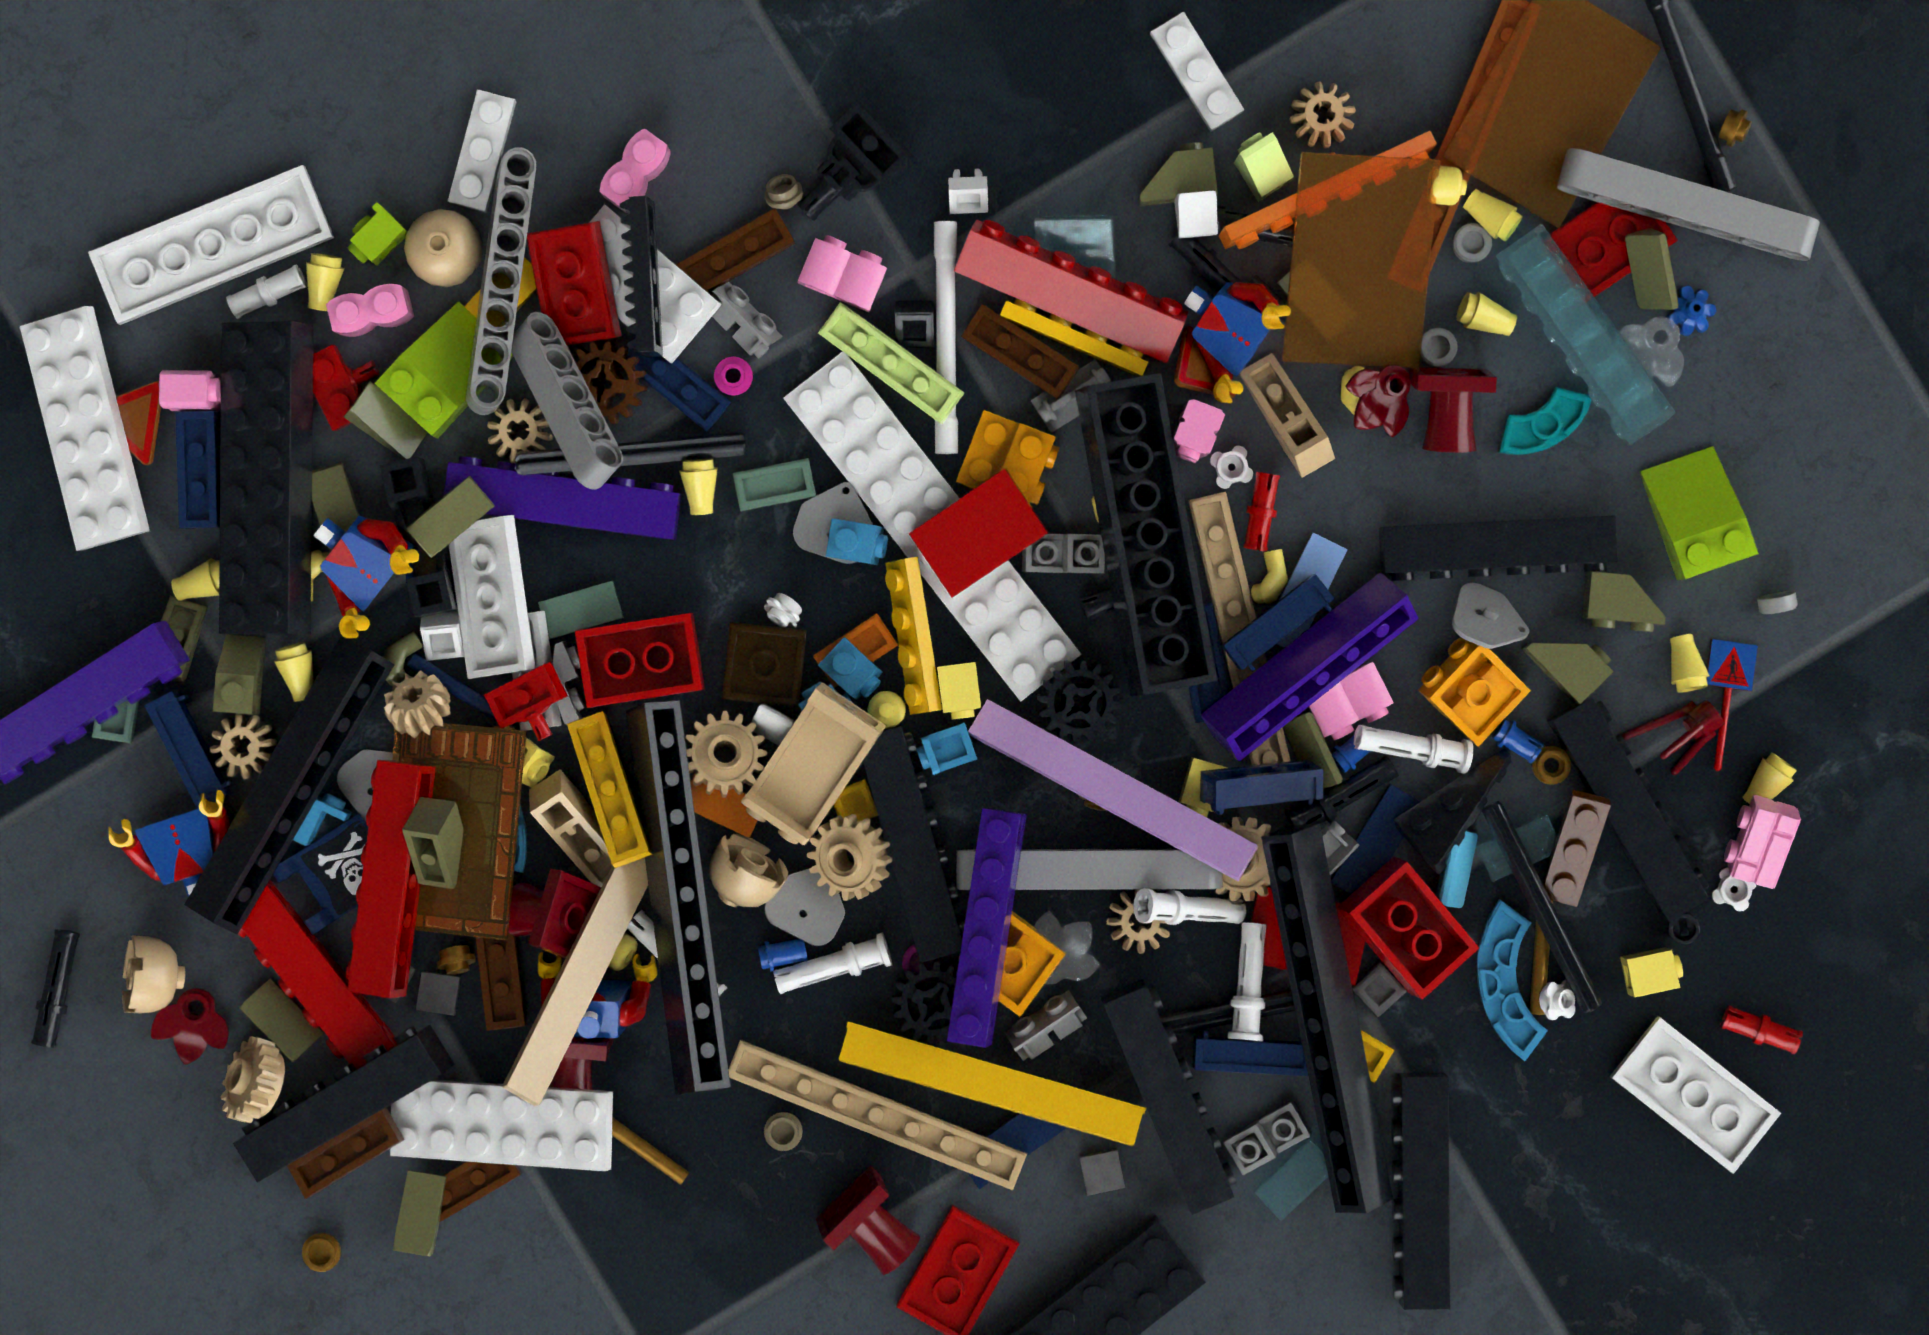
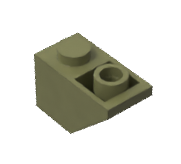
[1582,572,1666,632]

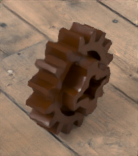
[574,341,648,424]

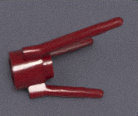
[1622,700,1724,776]

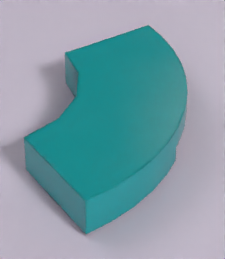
[1498,387,1593,455]

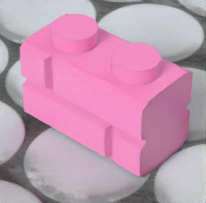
[1172,399,1225,463]
[1724,795,1801,889]

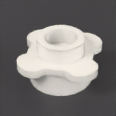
[1210,446,1253,489]
[764,593,802,629]
[1712,867,1756,911]
[1539,980,1575,1020]

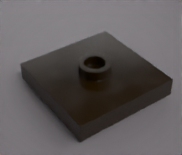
[722,622,807,707]

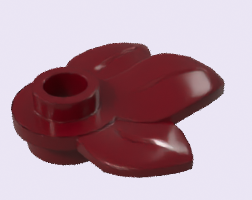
[1345,365,1411,437]
[151,988,229,1065]

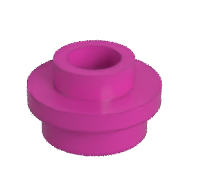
[714,357,753,396]

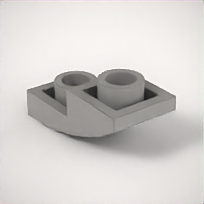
[1022,534,1105,574]
[553,641,585,725]
[1223,1099,1312,1175]

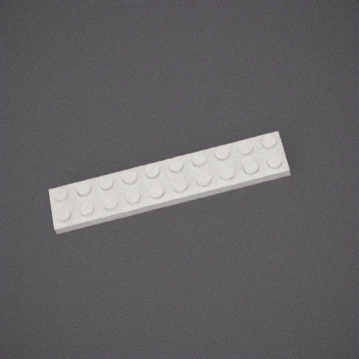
[783,352,1081,702]

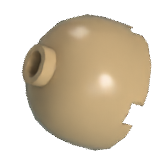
[404,209,483,287]
[709,834,788,907]
[122,935,185,1014]

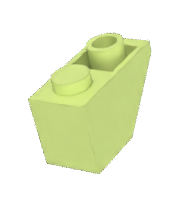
[1234,132,1294,202]

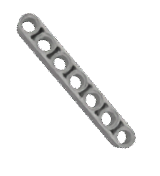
[466,147,536,415]
[1557,148,1820,261]
[956,849,1223,890]

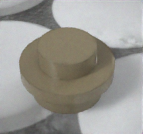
[765,174,803,210]
[764,1112,803,1151]

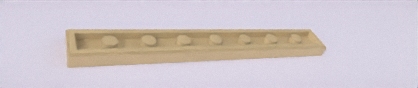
[1188,492,1291,766]
[502,857,648,1106]
[728,1040,1027,1190]

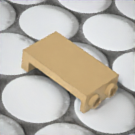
[741,682,886,845]

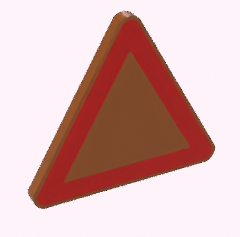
[1174,326,1236,399]
[116,381,161,465]

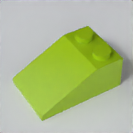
[375,301,514,439]
[1639,446,1759,580]

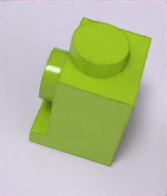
[347,202,407,266]

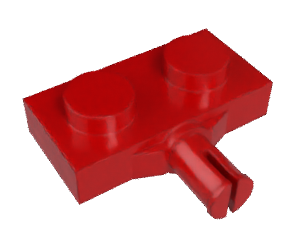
[313,345,379,431]
[484,661,568,741]

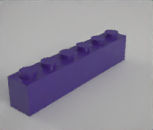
[444,456,682,541]
[1201,572,1419,762]
[0,621,190,784]
[947,808,1027,1048]

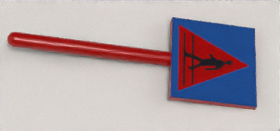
[1706,639,1758,772]

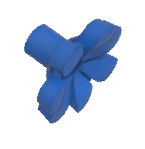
[1666,285,1716,336]

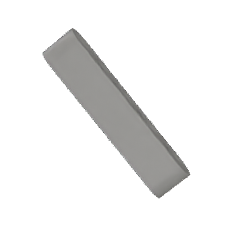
[511,312,623,490]

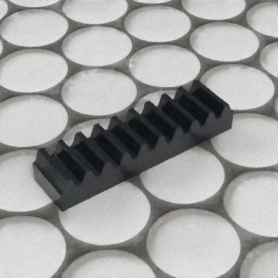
[620,195,663,357]

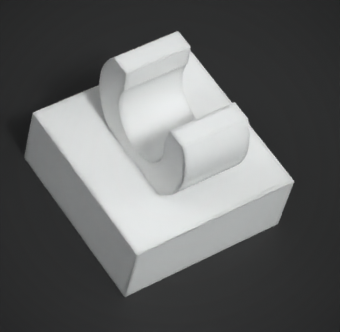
[948,169,988,214]

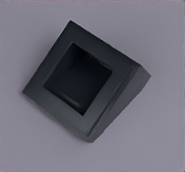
[895,300,934,348]

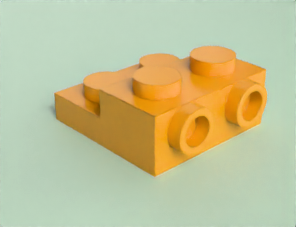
[956,410,1060,505]
[1418,637,1531,747]
[958,911,1067,1017]

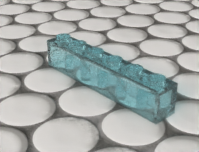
[1496,223,1676,445]

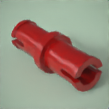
[1243,472,1280,552]
[1720,1005,1803,1055]

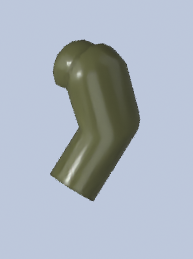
[383,630,423,686]

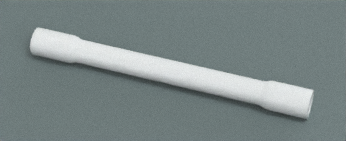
[934,221,958,454]

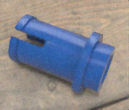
[1492,719,1544,763]
[1331,725,1371,773]
[758,939,808,972]

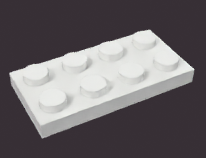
[589,204,722,363]
[449,515,535,679]
[1610,1016,1781,1174]

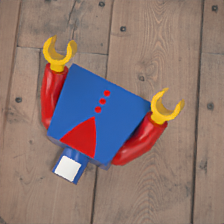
[1184,282,1291,404]
[313,516,419,638]
[108,790,231,897]
[537,952,657,1039]

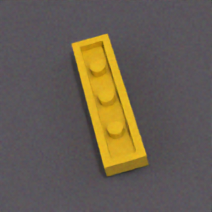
[1000,298,1148,377]
[885,557,942,715]
[567,711,652,868]

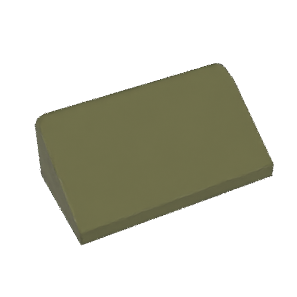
[1625,228,1679,310]
[1283,711,1343,789]
[239,978,324,1062]

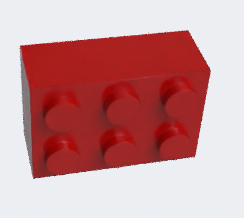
[575,613,705,708]
[1337,856,1479,1000]

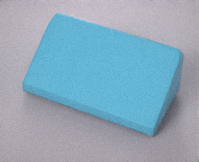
[1435,831,1478,908]

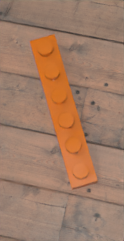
[1219,131,1437,250]

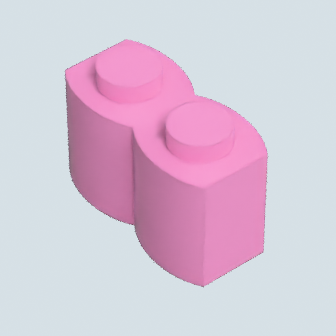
[600,129,670,213]
[798,235,887,313]
[326,284,414,337]
[159,370,221,412]
[1308,660,1394,740]

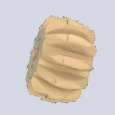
[1289,82,1356,148]
[487,398,553,463]
[384,670,451,739]
[209,713,277,779]
[1107,889,1170,954]

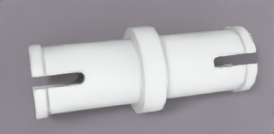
[226,264,307,319]

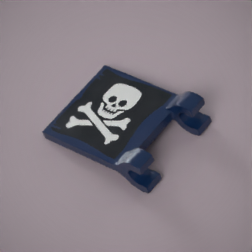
[273,813,368,935]

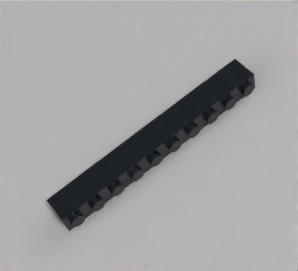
[626,700,731,1095]
[1261,823,1393,1213]

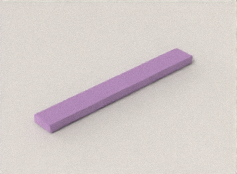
[968,699,1257,881]

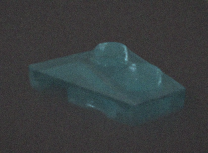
[1034,215,1116,280]

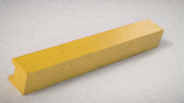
[839,1022,1146,1146]

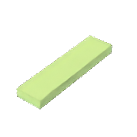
[818,302,965,424]

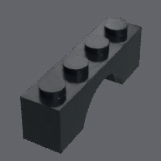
[380,457,458,618]

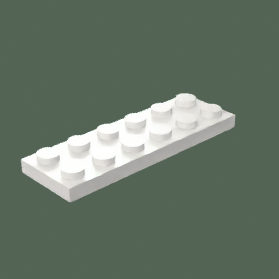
[88,165,334,325]
[20,306,150,551]
[390,1080,613,1171]

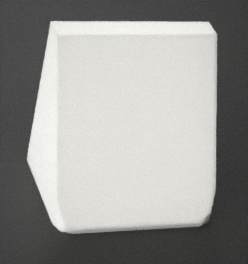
[1174,191,1218,238]
[420,610,464,661]
[751,703,795,746]

